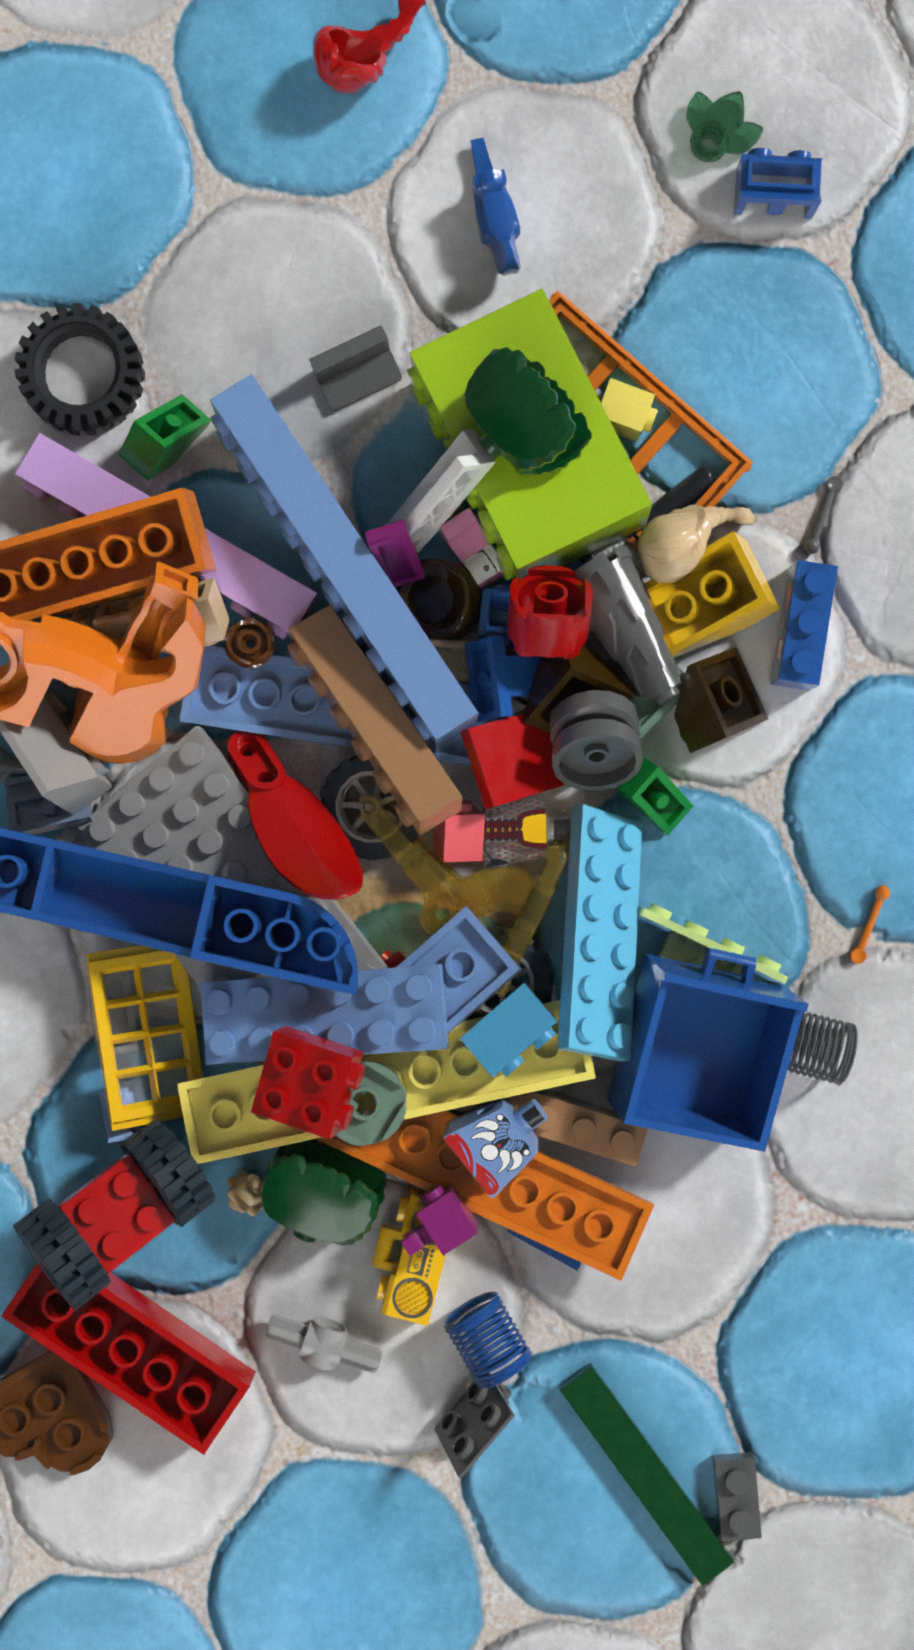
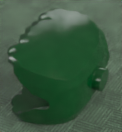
[465,347,592,475]
[260,1139,386,1246]

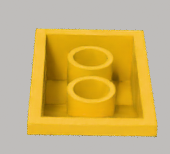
[644,531,781,658]

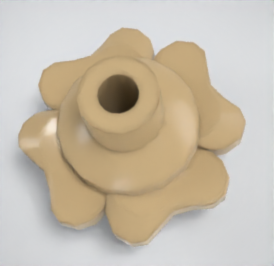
[227,1170,264,1217]

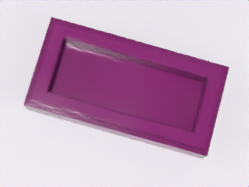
[365,519,425,587]

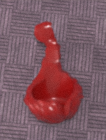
[313,0,426,94]

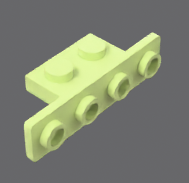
[638,903,788,984]

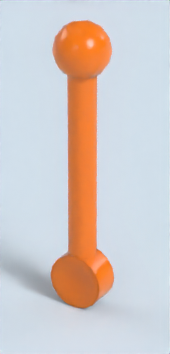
[849,885,891,964]

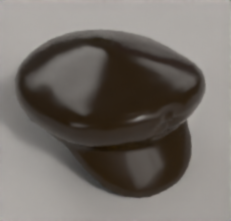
[395,559,482,640]

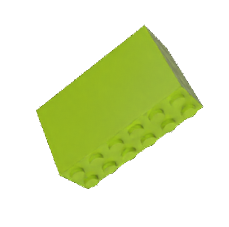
[407,288,652,581]

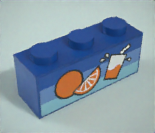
[770,560,838,691]

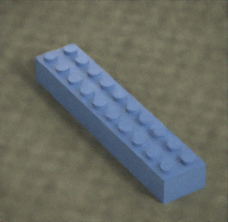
[210,374,478,753]

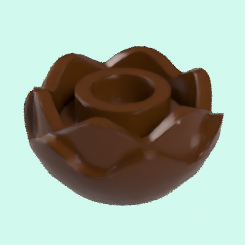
[225,618,275,669]

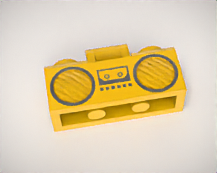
[371,1188,446,1326]

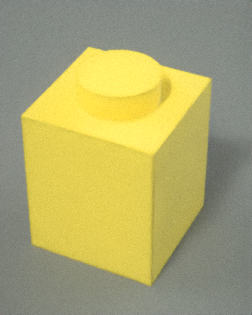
[601,378,658,442]

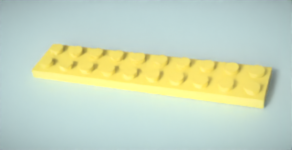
[177,1000,596,1164]

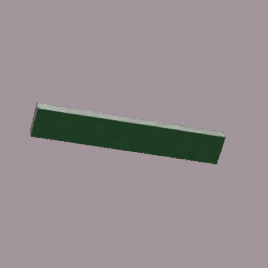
[559,1363,734,1586]

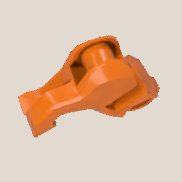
[0,562,206,764]

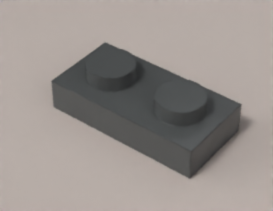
[713,1452,762,1542]

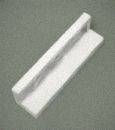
[386,429,496,554]

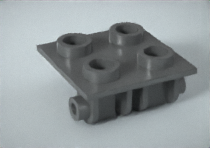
[434,1373,515,1479]

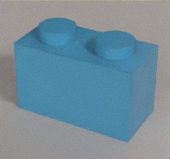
[460,983,557,1077]

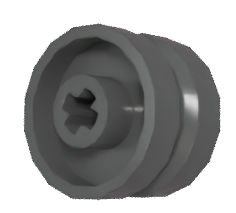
[549,690,643,791]

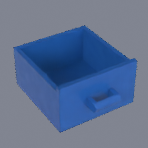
[607,947,809,1152]

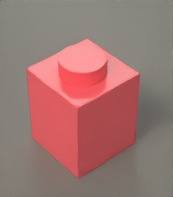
[433,799,485,862]

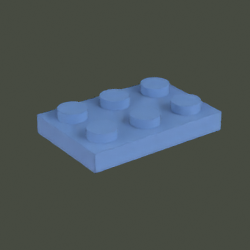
[397,906,522,1052]

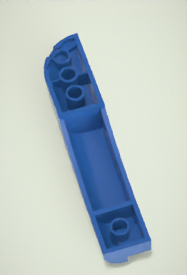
[0,828,358,995]

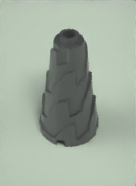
[574,546,682,705]

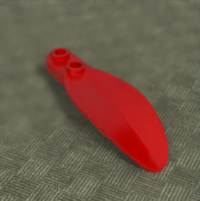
[228,731,363,900]

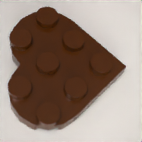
[0,1350,113,1475]

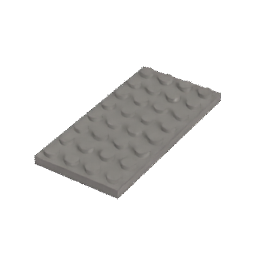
[77,726,388,1066]

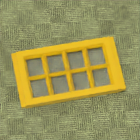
[85,945,203,1131]

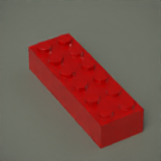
[1,1263,256,1455]

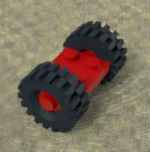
[13,1119,216,1311]

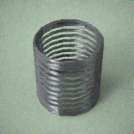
[788,1012,858,1086]

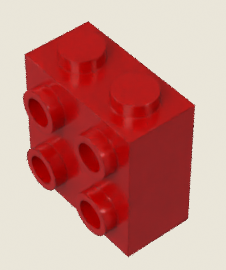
[251,1026,365,1139]

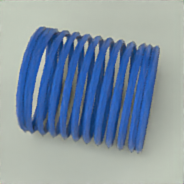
[443,1291,532,1389]

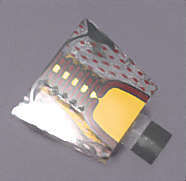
[481,797,571,869]

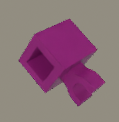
[401,1183,479,1256]

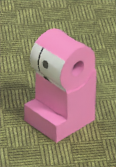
[439,507,503,591]

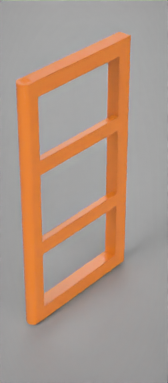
[549,291,754,552]

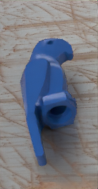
[470,137,521,276]

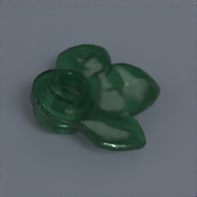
[686,91,763,162]

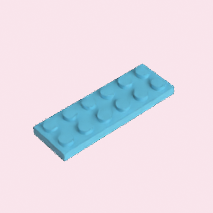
[557,804,642,1062]

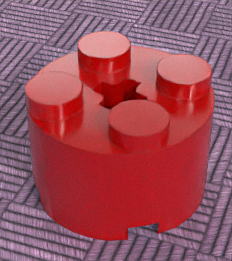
[507,565,593,659]

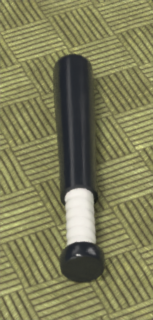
[579,467,716,565]

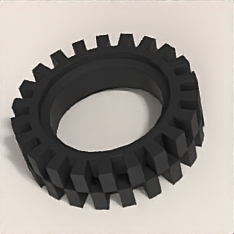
[14,303,145,436]

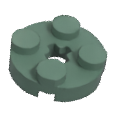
[337,1061,407,1146]

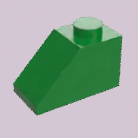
[118,394,211,481]
[614,757,694,836]

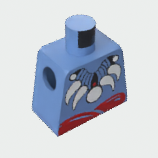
[443,1098,548,1199]

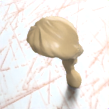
[638,505,755,583]

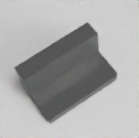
[309,325,402,412]

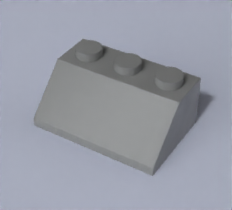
[0,691,112,815]

